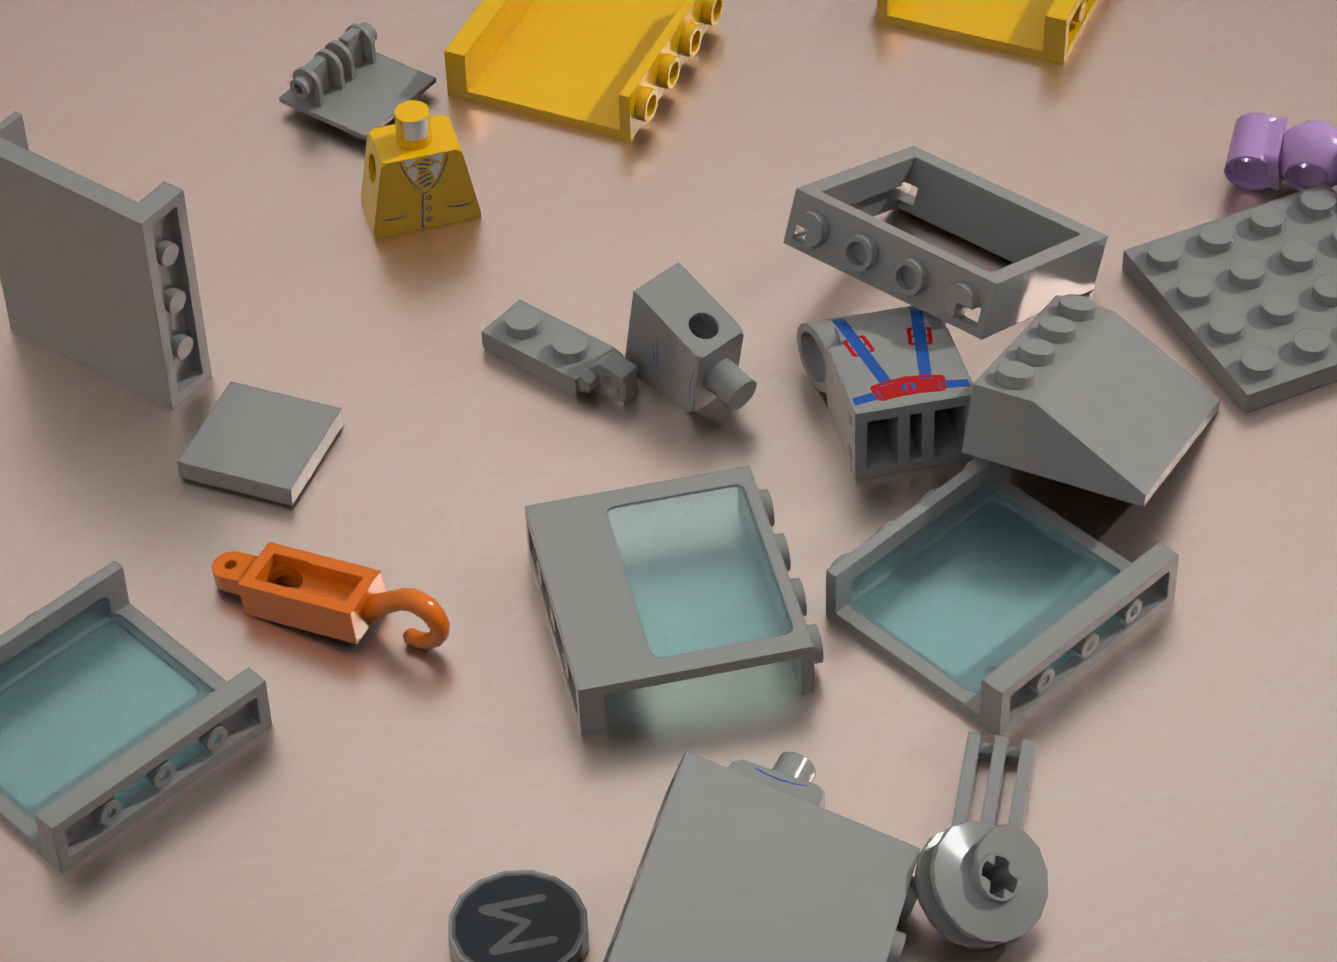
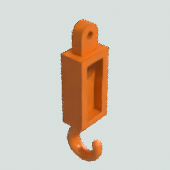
[212,542,450,649]

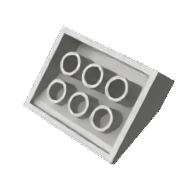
[962,294,1221,507]

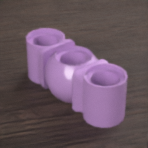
[1224,113,1337,192]

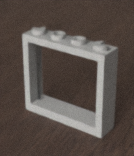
[783,146,1108,340]

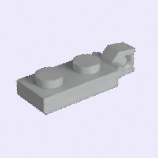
[481,299,639,406]

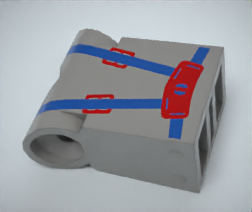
[797,305,975,481]

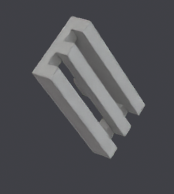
[951,731,1036,830]

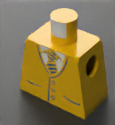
[361,100,481,240]

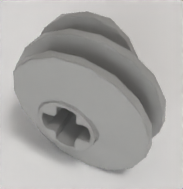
[914,820,1048,949]

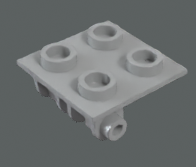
[279,22,436,141]

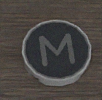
[448,870,589,962]

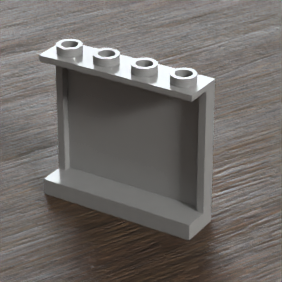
[0,111,212,410]
[603,751,920,962]

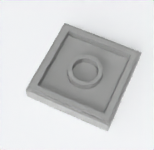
[177,381,344,506]

